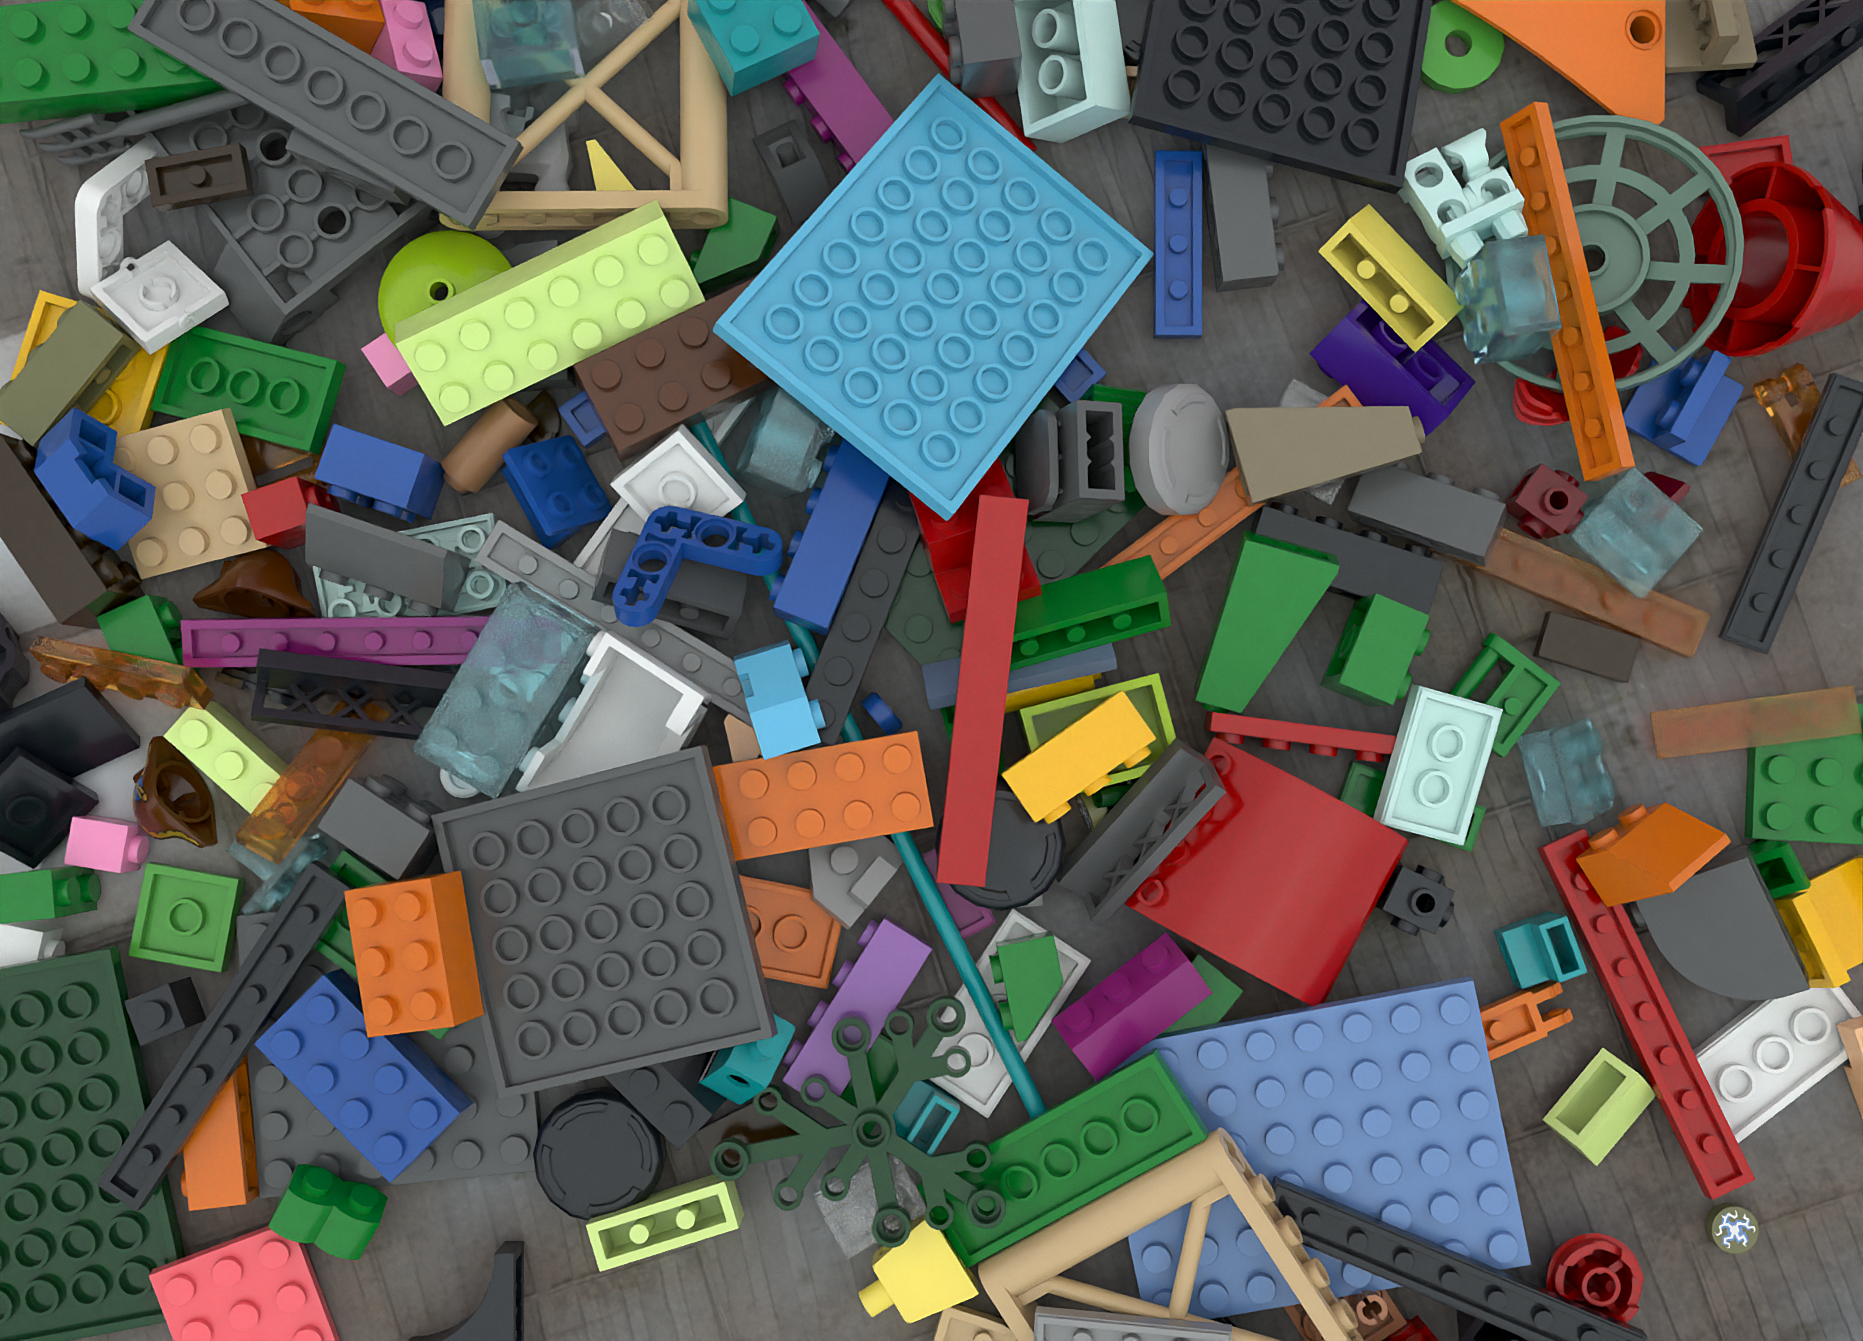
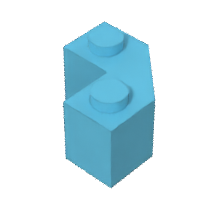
[734,639,826,760]

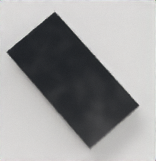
[0,676,140,778]

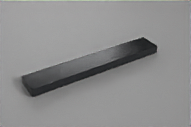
[1718,373,1863,655]

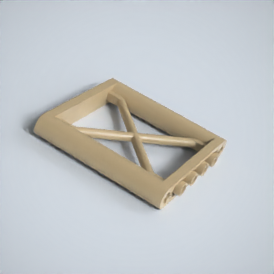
[439,0,728,231]
[978,1127,1364,1341]

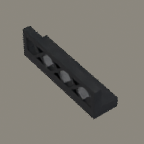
[1696,0,1863,137]
[251,648,457,744]

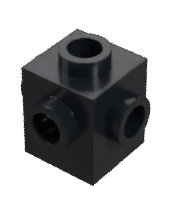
[1375,864,1455,937]

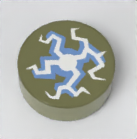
[1075,792,1108,833]
[1705,1203,1759,1254]

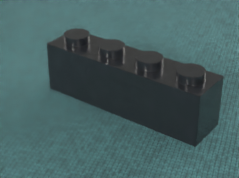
[1250,502,1445,615]

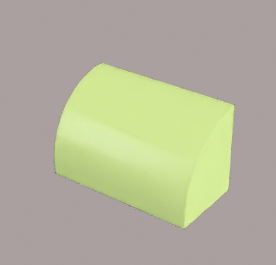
[1542,1048,1656,1166]

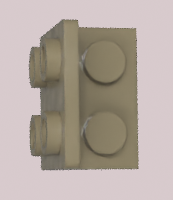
[1665,0,1758,73]

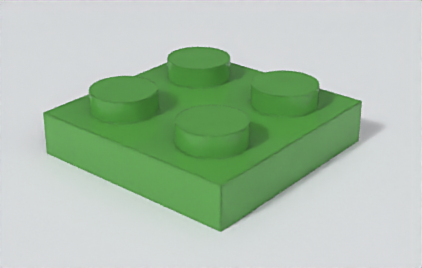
[128,862,245,973]

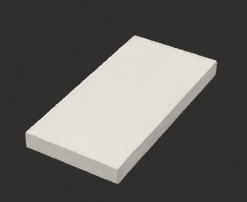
[929,908,1091,1118]
[1693,986,1861,1143]

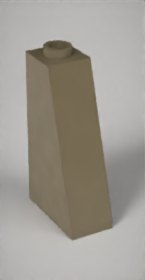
[1223,406,1426,507]

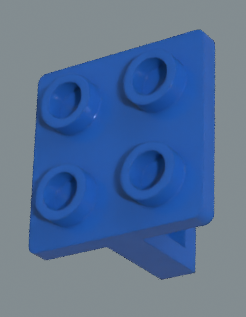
[1622,344,1744,467]
[501,435,613,550]

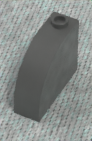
[1629,844,1810,1000]

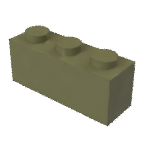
[0,300,142,448]

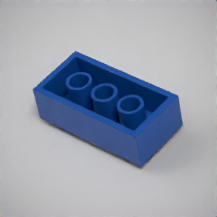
[254,968,474,1183]

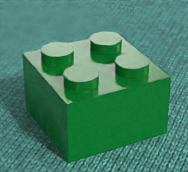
[1320,593,1430,707]

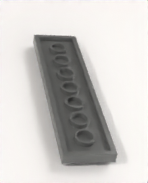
[127,0,524,232]

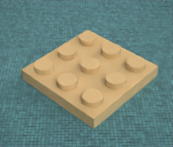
[113,408,271,579]

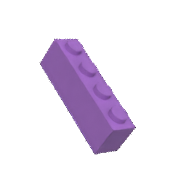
[781,914,933,1098]

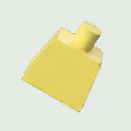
[858,1207,979,1323]

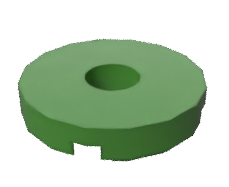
[1420,0,1504,94]

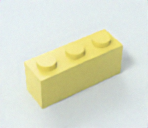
[1318,204,1466,353]

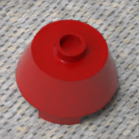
[1547,1233,1644,1323]

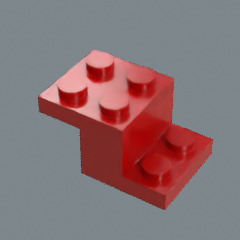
[907,456,1042,623]

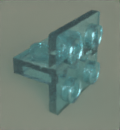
[1569,468,1703,599]
[1517,718,1615,827]
[226,826,330,917]

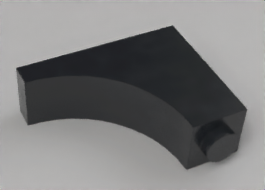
[408,1241,524,1341]

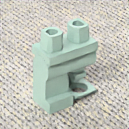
[1398,128,1528,271]

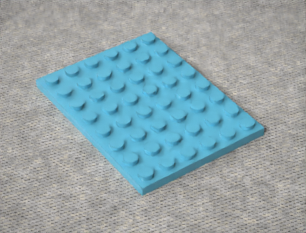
[712,73,1154,521]

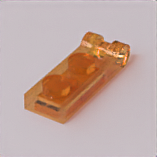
[1753,363,1863,488]

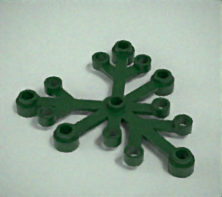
[710,995,1006,1248]

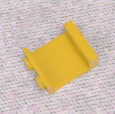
[1773,855,1863,988]

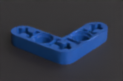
[612,506,783,627]

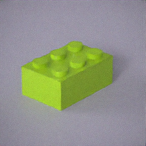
[1017,673,1176,793]

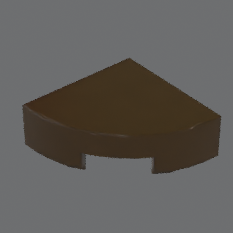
[526,388,561,443]

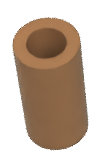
[441,395,538,493]

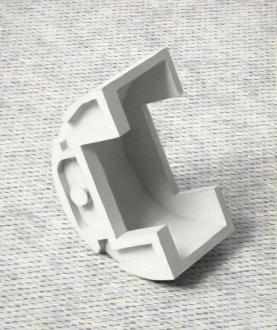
[515,630,712,792]

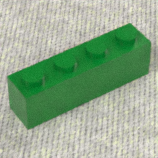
[1009,555,1171,671]

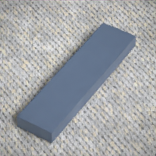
[922,643,1117,710]

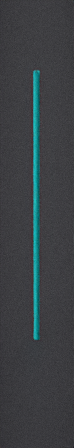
[655,325,1047,1118]

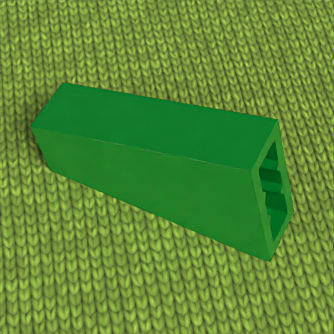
[1194,530,1340,714]

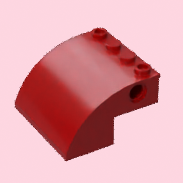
[1125,737,1409,1006]

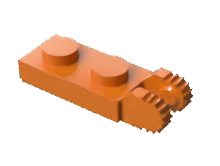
[1479,980,1573,1061]

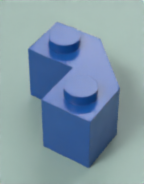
[34,407,156,551]

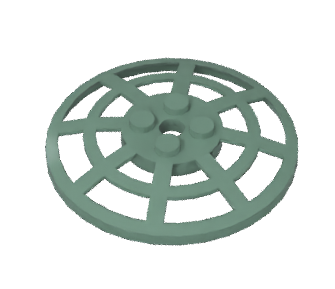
[1445,115,1744,394]

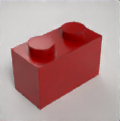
[241,476,341,550]

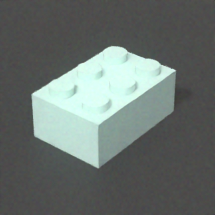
[1014,0,1131,143]

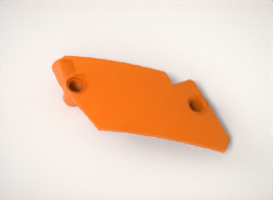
[1450,0,1666,125]

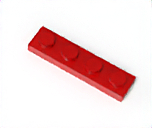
[1204,712,1397,763]

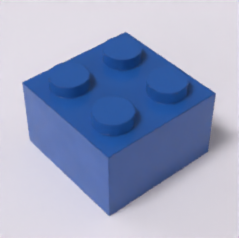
[314,423,445,523]

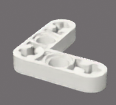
[75,137,161,300]

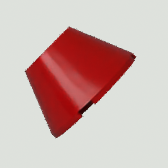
[1682,161,1863,358]

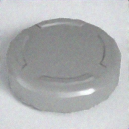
[1127,384,1229,515]

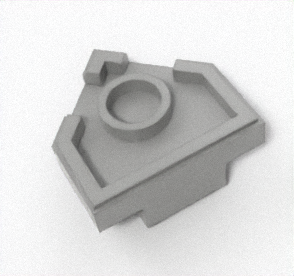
[806,835,903,930]

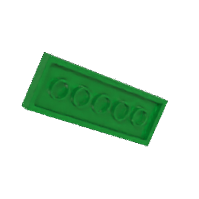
[916,1048,1209,1268]

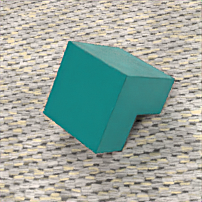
[1493,911,1588,989]
[878,1079,960,1156]

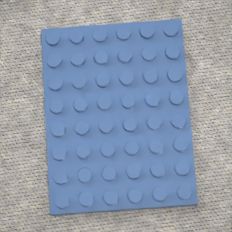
[1094,976,1531,1319]

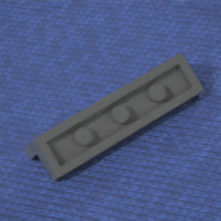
[1056,738,1227,927]

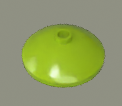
[378,230,512,349]

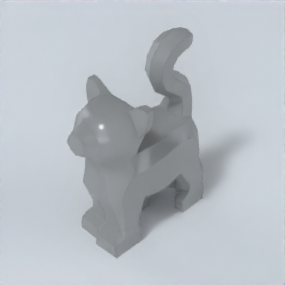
[471,93,580,240]

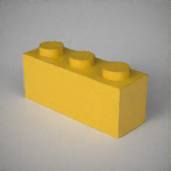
[1000,690,1156,824]

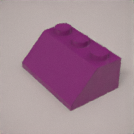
[1051,933,1212,1082]

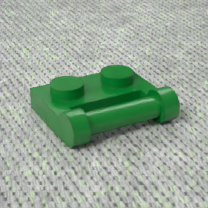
[1449,632,1561,758]

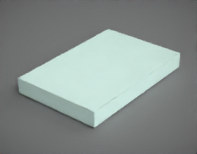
[1373,684,1503,846]

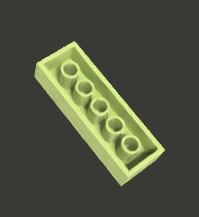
[395,199,706,426]

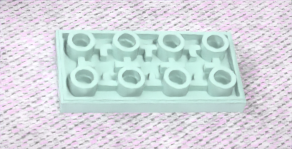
[313,513,513,617]

